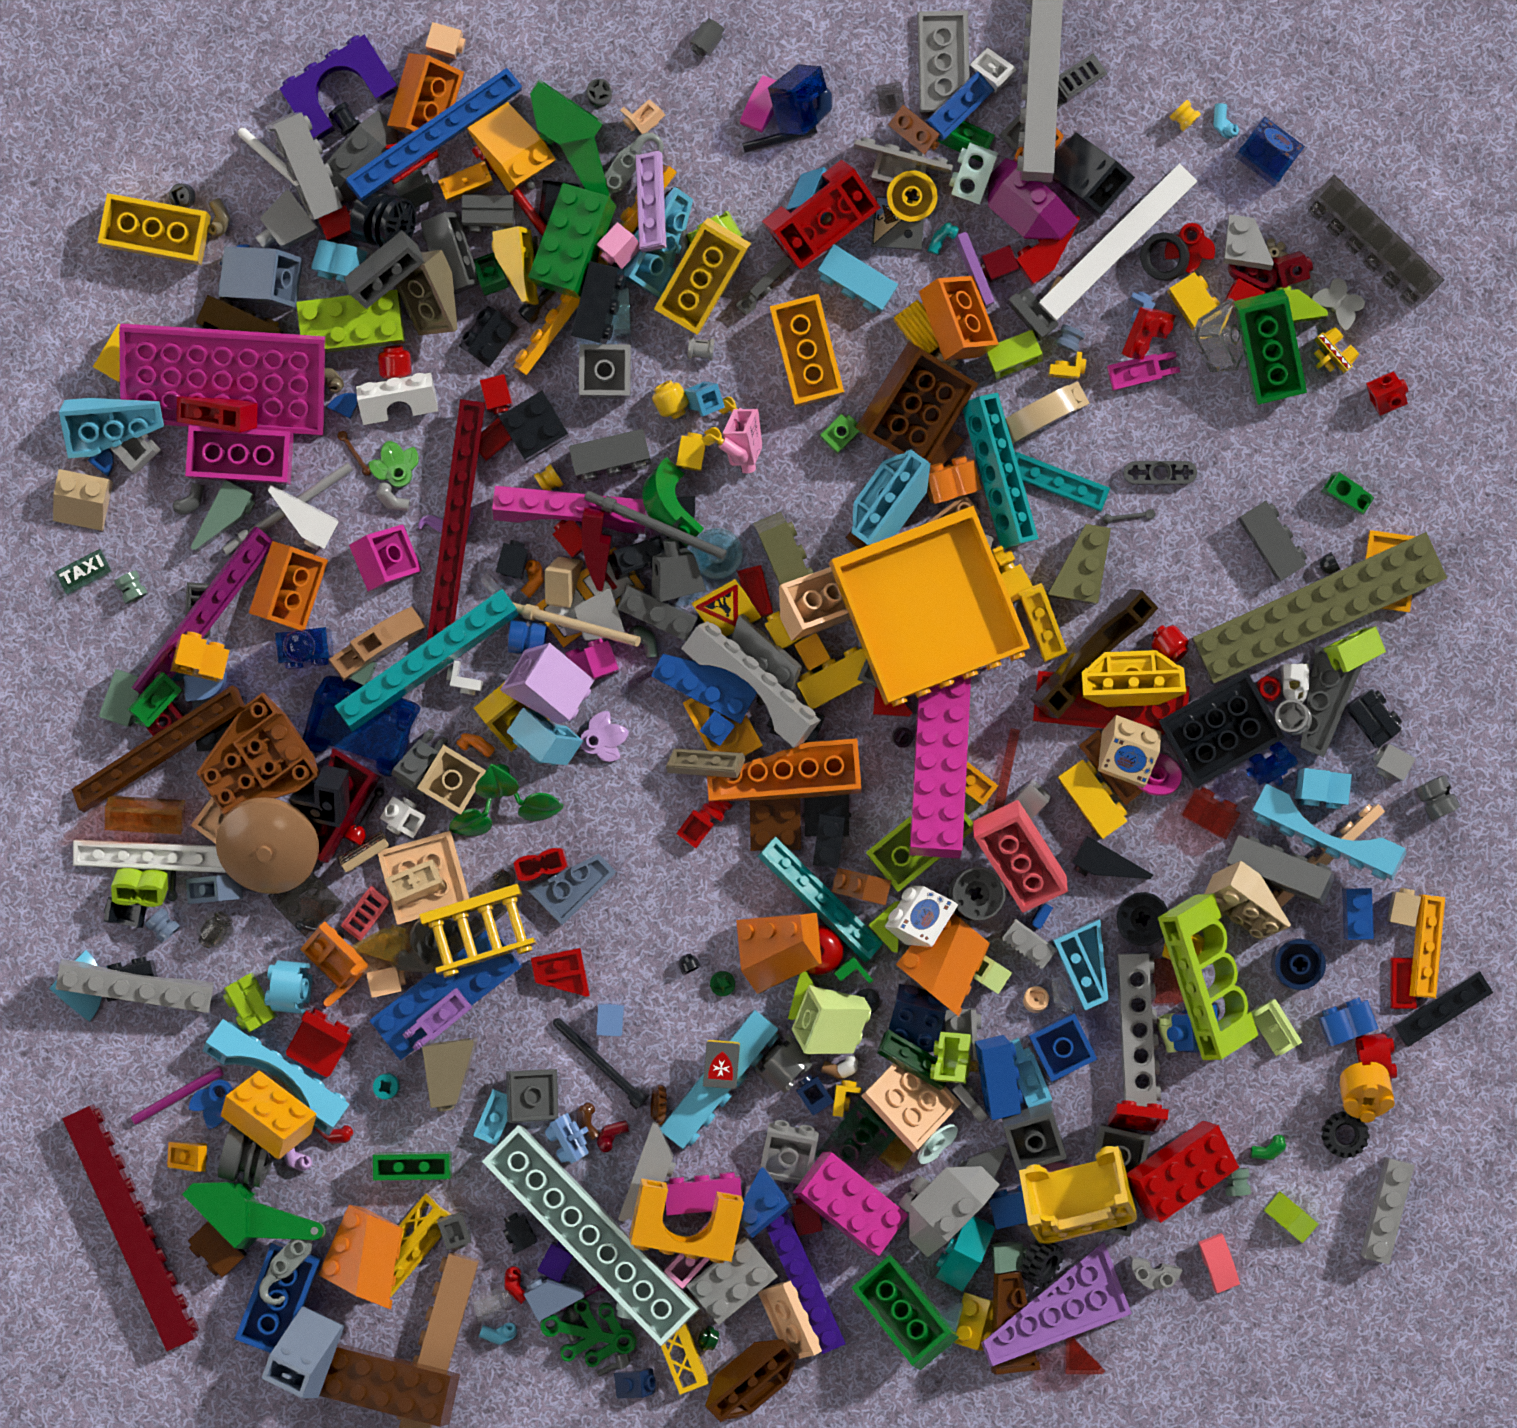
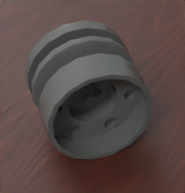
[947,867,1005,920]
[218,1126,274,1188]

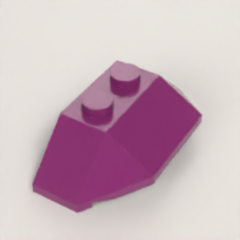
[988,158,1079,240]

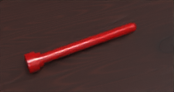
[471,145,547,237]

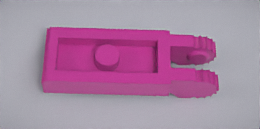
[1107,351,1181,391]

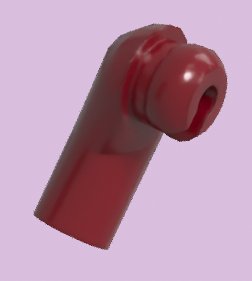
[597,1120,629,1153]

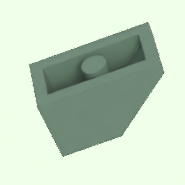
[991,1241,1028,1273]

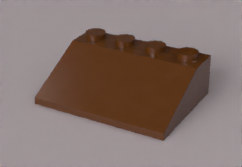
[855,341,978,463]

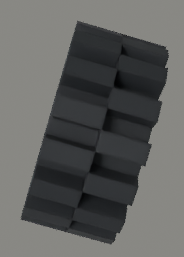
[1321,1111,1370,1158]
[1020,1240,1064,1288]

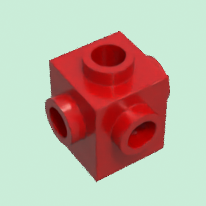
[1366,371,1409,416]

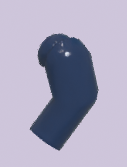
[808,86,832,125]

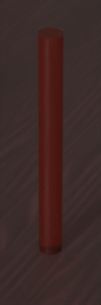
[993,728,1020,811]

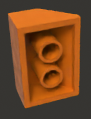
[387,53,464,135]
[249,541,328,632]

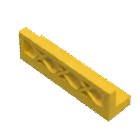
[390,1193,452,1297]
[661,1322,709,1395]

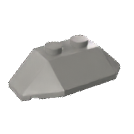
[618,1121,676,1222]
[909,1166,1000,1257]

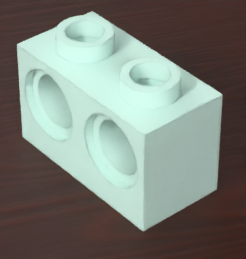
[949,143,998,205]

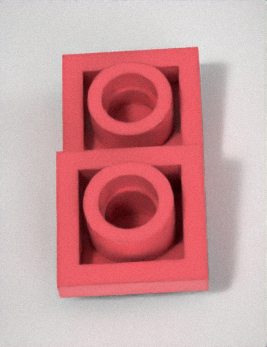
[1198,1233,1240,1293]

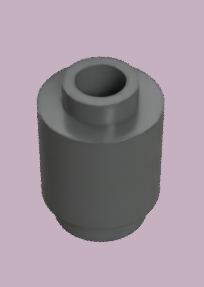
[689,18,725,58]

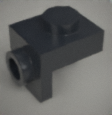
[104,897,146,928]

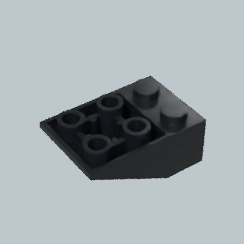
[1052,132,1135,220]

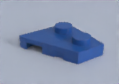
[740,1167,792,1238]

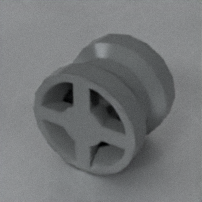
[587,78,612,107]

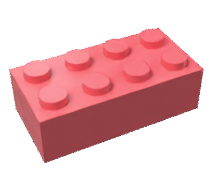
[973,800,1068,913]

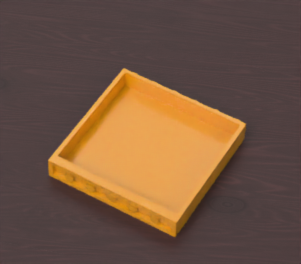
[829,506,1030,707]

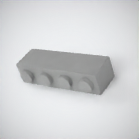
[1360,1157,1415,1264]

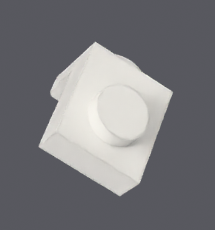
[447,660,483,695]

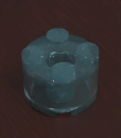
[692,528,743,580]

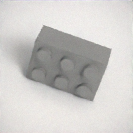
[686,1234,778,1325]

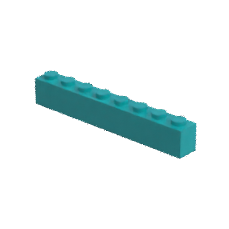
[335,589,518,732]

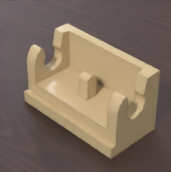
[385,859,446,907]

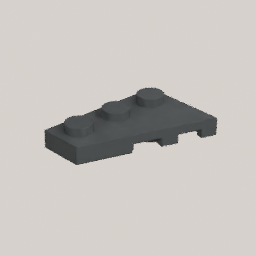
[731,614,802,691]

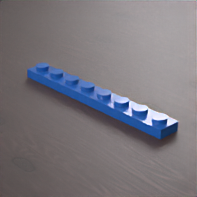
[345,68,522,202]

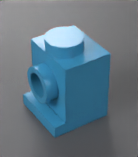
[684,381,725,416]

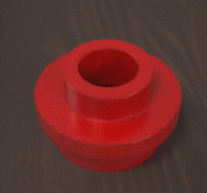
[1256,676,1282,701]

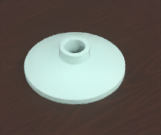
[917,1124,958,1164]

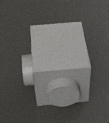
[1373,744,1416,781]

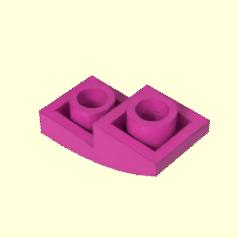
[740,75,785,133]

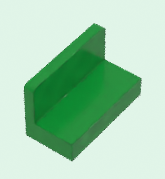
[127,672,182,727]
[834,956,874,984]

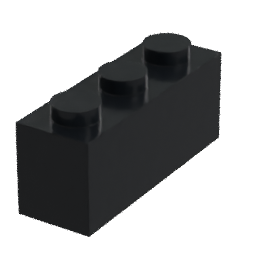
[571,261,626,344]

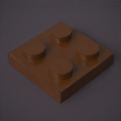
[749,799,801,851]

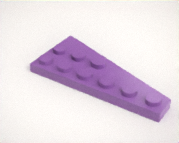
[981,1242,1132,1367]

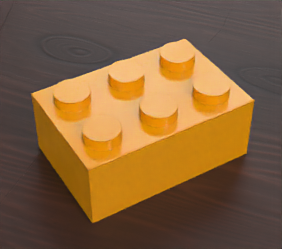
[221,1070,317,1160]

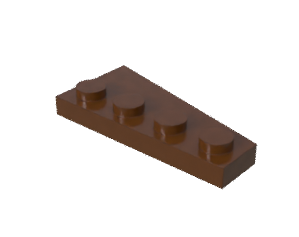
[991,1270,1041,1375]

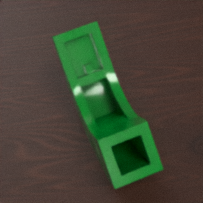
[642,457,704,547]

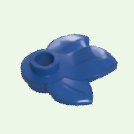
[189,1080,233,1129]

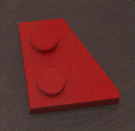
[531,948,590,997]

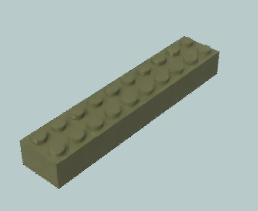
[1191,532,1447,684]

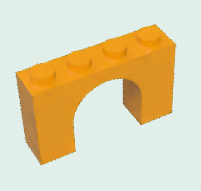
[629,1178,744,1263]

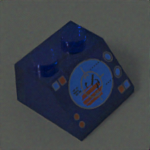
[1235,117,1305,187]

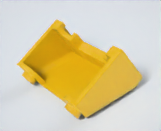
[1019,1146,1137,1244]

